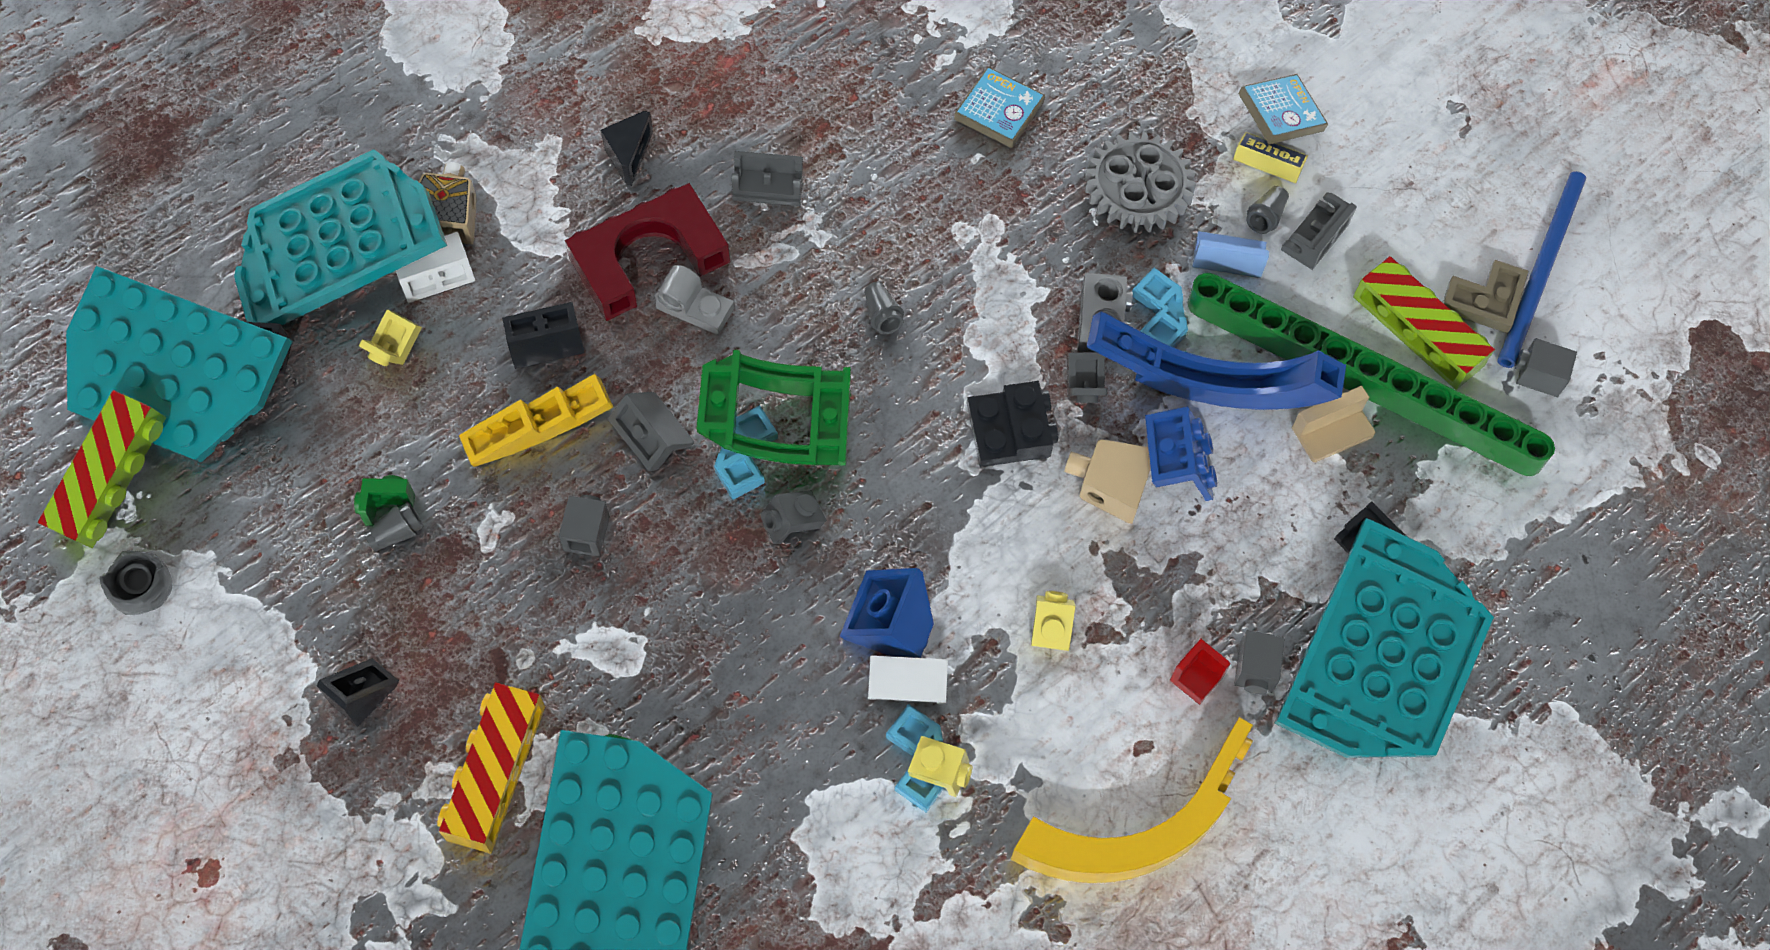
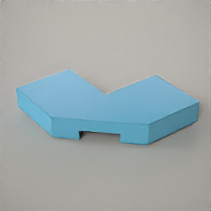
[1132,267,1188,348]
[714,405,778,500]
[886,704,944,813]

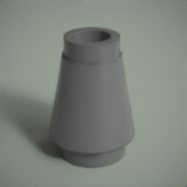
[1246,186,1289,234]
[864,282,904,334]
[364,502,424,552]

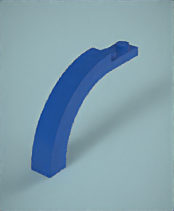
[1087,311,1346,410]

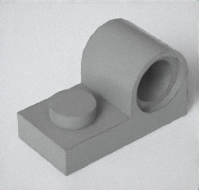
[655,265,735,335]

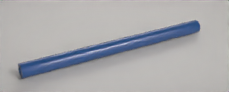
[1497,171,1586,368]

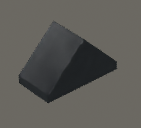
[601,111,653,186]
[317,658,399,727]

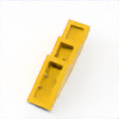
[459,374,613,467]

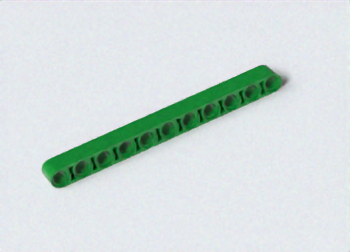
[1187,273,1555,476]

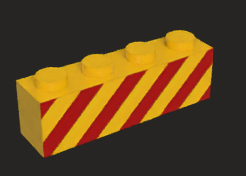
[437,682,545,854]

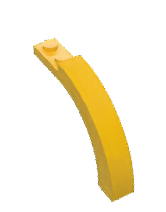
[1010,717,1253,883]

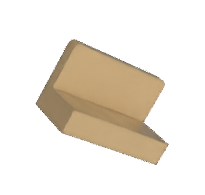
[1292,386,1376,462]

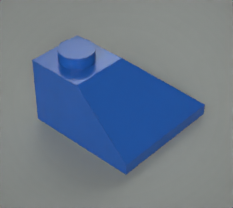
[840,568,934,658]

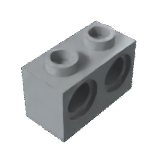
[1077,273,1133,353]

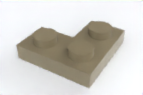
[1443,260,1529,334]

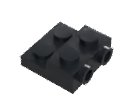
[966,381,1058,467]

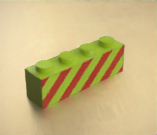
[1353,256,1495,390]
[37,390,167,549]

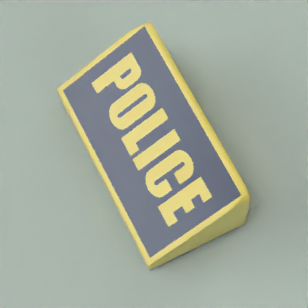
[1233,132,1308,183]

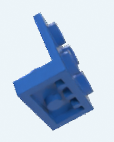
[1145,406,1218,501]

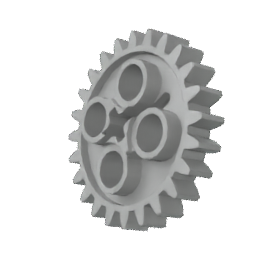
[1084,132,1196,232]

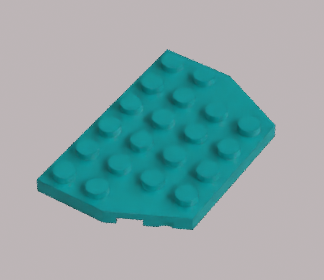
[234,149,448,325]
[66,266,292,462]
[1274,518,1494,758]
[519,730,713,950]

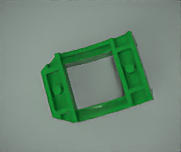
[696,350,851,466]

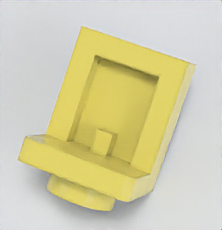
[359,310,422,367]
[1031,591,1075,651]
[908,736,973,797]

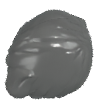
[99,550,172,615]

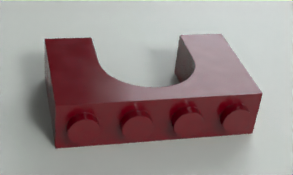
[565,183,730,321]

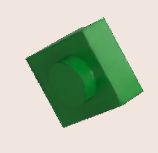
[354,475,415,526]

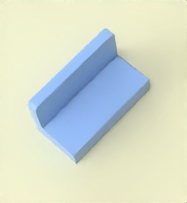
[1192,231,1269,278]

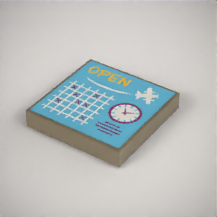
[954,67,1045,148]
[1238,74,1328,144]

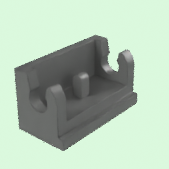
[731,151,804,206]
[1281,192,1357,270]

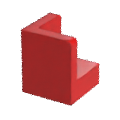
[1170,638,1231,705]

